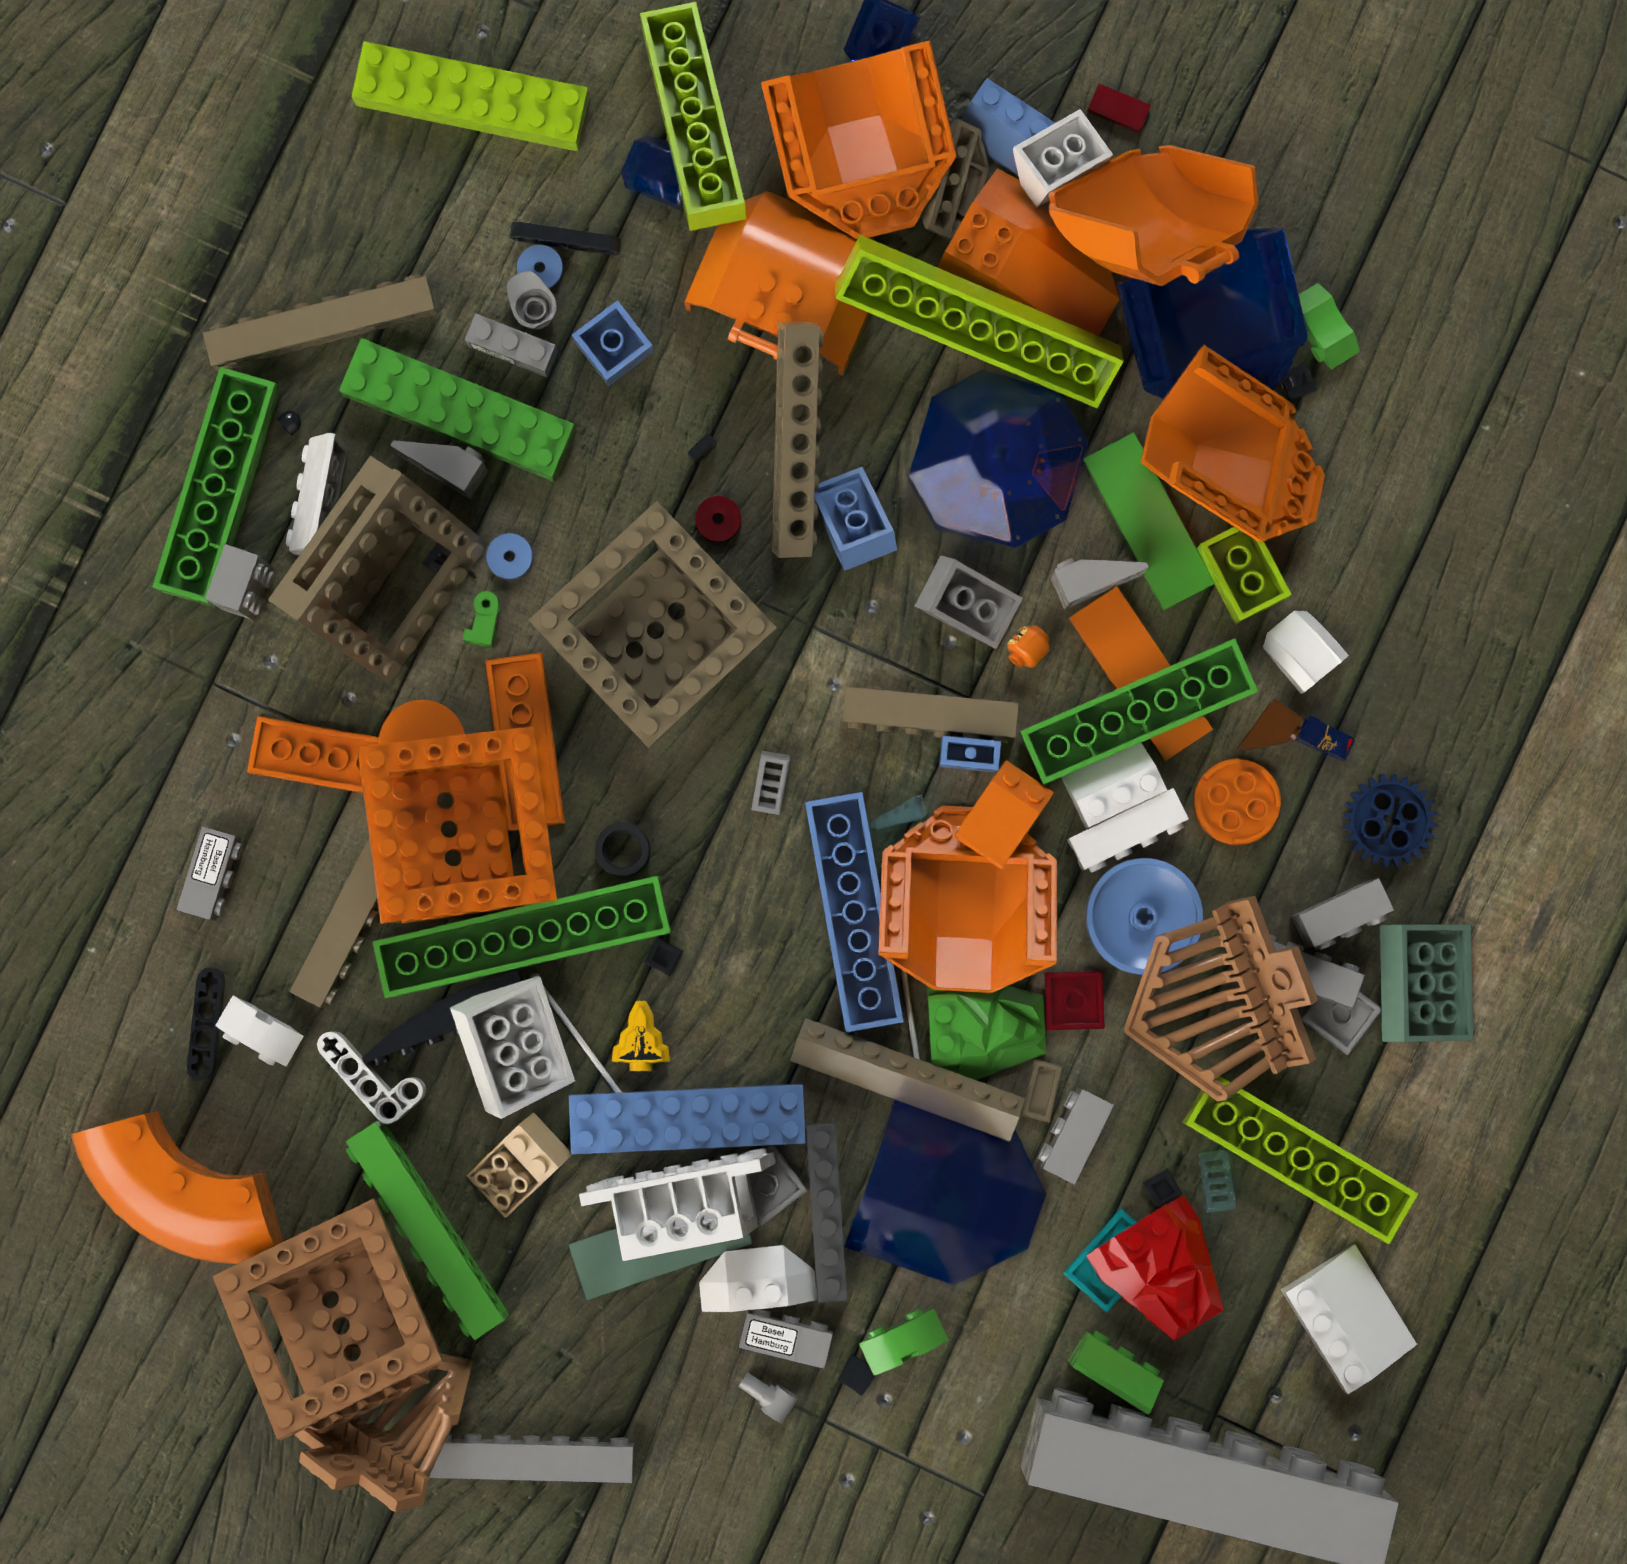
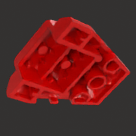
[1086,1195,1224,1341]

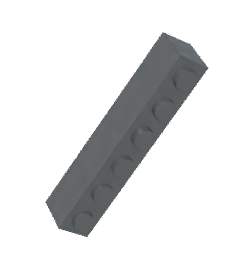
[806,1122,847,1302]

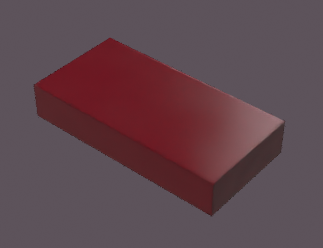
[1087,83,1151,133]

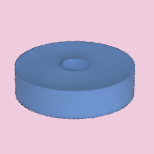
[517,245,563,290]
[486,533,533,580]

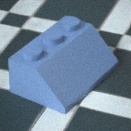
[961,78,1055,177]

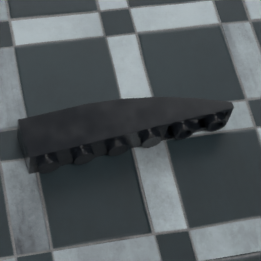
[362,970,523,1066]

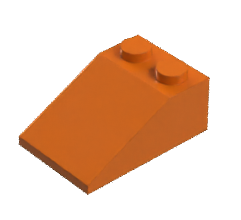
[953,760,1054,869]

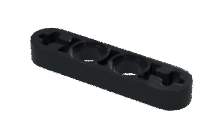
[509,222,622,255]
[187,968,225,1081]

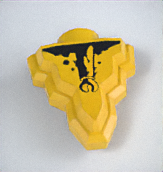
[612,1001,670,1071]

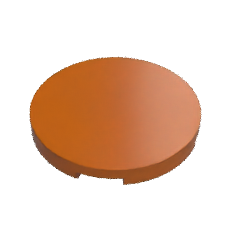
[378,700,465,744]
[1193,758,1281,845]

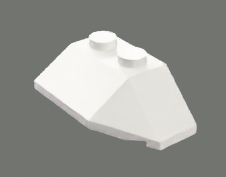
[699,1245,818,1312]

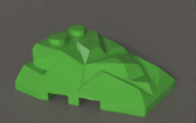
[927,986,1046,1080]

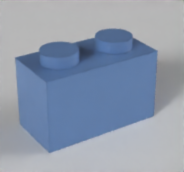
[939,736,1001,773]

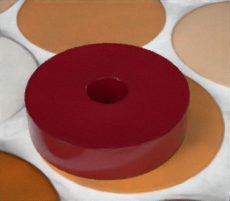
[695,496,741,543]

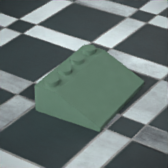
[1380,925,1473,1042]

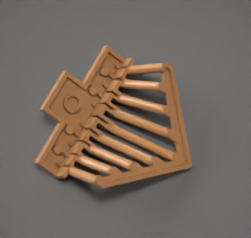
[1124,896,1318,1101]
[294,1345,473,1512]

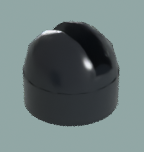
[276,411,301,436]

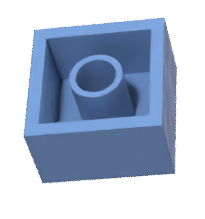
[572,300,654,386]

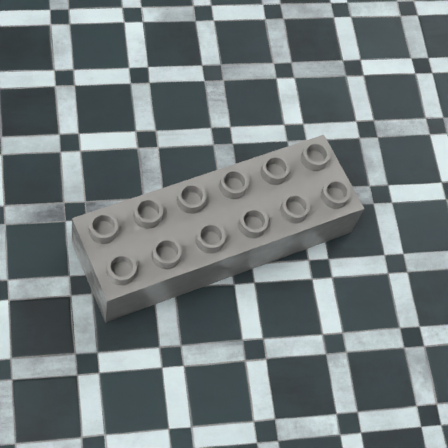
[1020,1388,1399,1564]

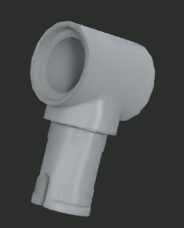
[739,1373,799,1424]

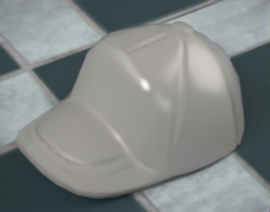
[507,271,557,330]

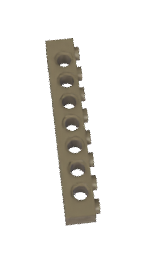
[772,322,823,558]

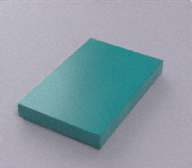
[1063,1208,1137,1313]

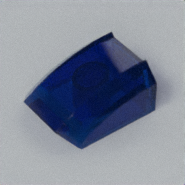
[844,0,921,62]
[621,136,683,211]

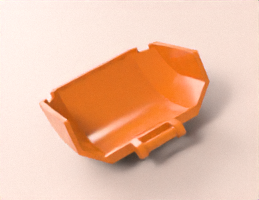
[1049,145,1259,286]
[684,191,875,376]

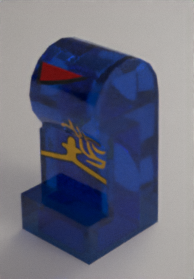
[1295,715,1355,761]

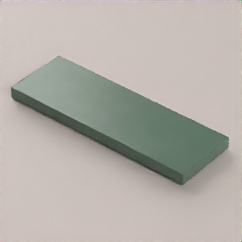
[568,1217,753,1300]

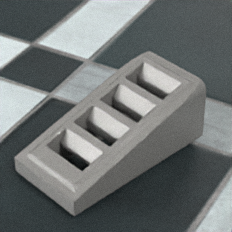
[751,751,790,815]

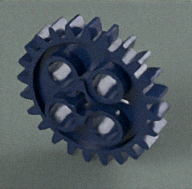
[1342,774,1437,868]

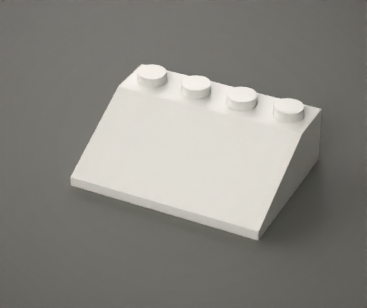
[286,433,348,556]
[450,977,575,1119]
[1280,1244,1417,1394]

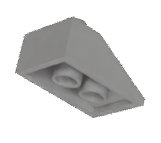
[390,440,488,500]
[915,555,1023,649]
[1050,558,1149,610]

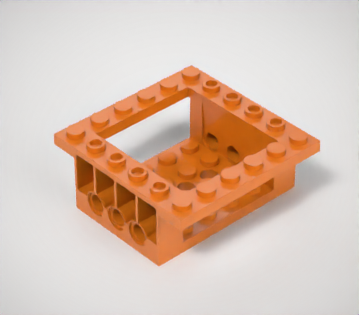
[358,726,557,924]

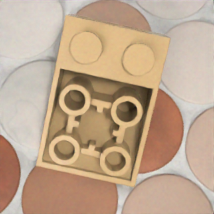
[466,1112,573,1218]

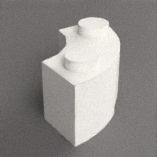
[215,995,304,1066]

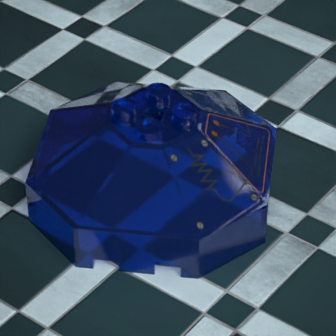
[908,369,1089,548]

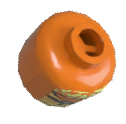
[1007,625,1050,668]

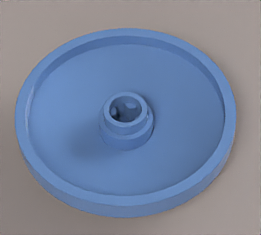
[1086,858,1203,975]

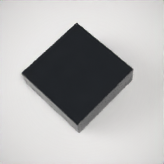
[688,434,717,465]
[644,937,683,976]
[1142,1168,1182,1209]
[837,1354,875,1396]

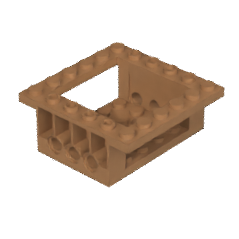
[212,1198,444,1441]

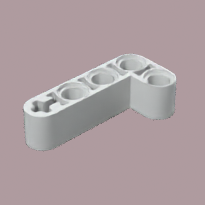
[317,1031,426,1124]

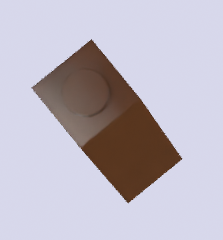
[1237,699,1303,751]

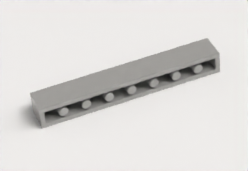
[403,1434,635,1483]

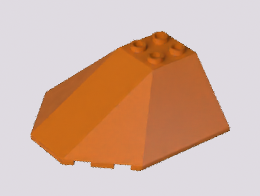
[761,40,957,239]
[937,168,1120,336]
[1140,345,1325,543]
[878,805,1057,993]

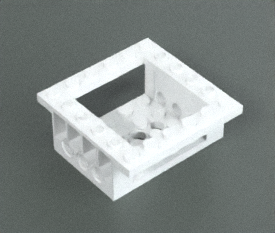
[579,1148,776,1261]

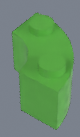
[1289,283,1360,369]
[859,1308,949,1375]

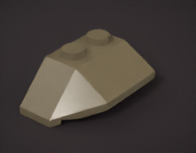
[921,119,989,239]

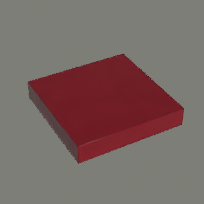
[1044,971,1105,1031]

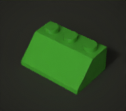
[1068,1330,1164,1415]

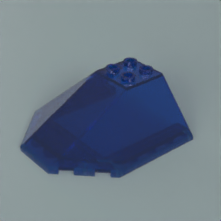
[1117,228,1308,399]
[844,1099,1046,1285]

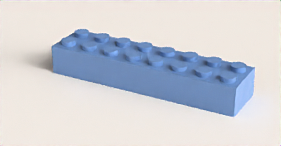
[805,792,904,1032]
[569,1084,806,1154]

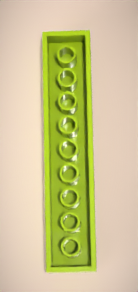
[835,235,1124,408]

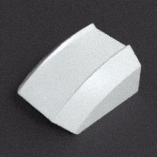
[1263,611,1349,694]

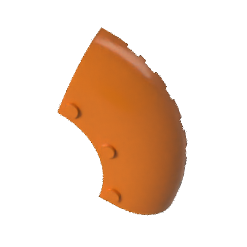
[71,1111,283,1264]

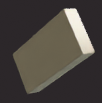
[1021,1059,1063,1123]

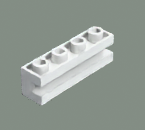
[1067,788,1189,873]

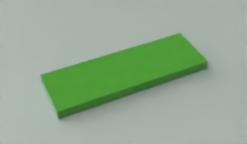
[1082,432,1215,611]

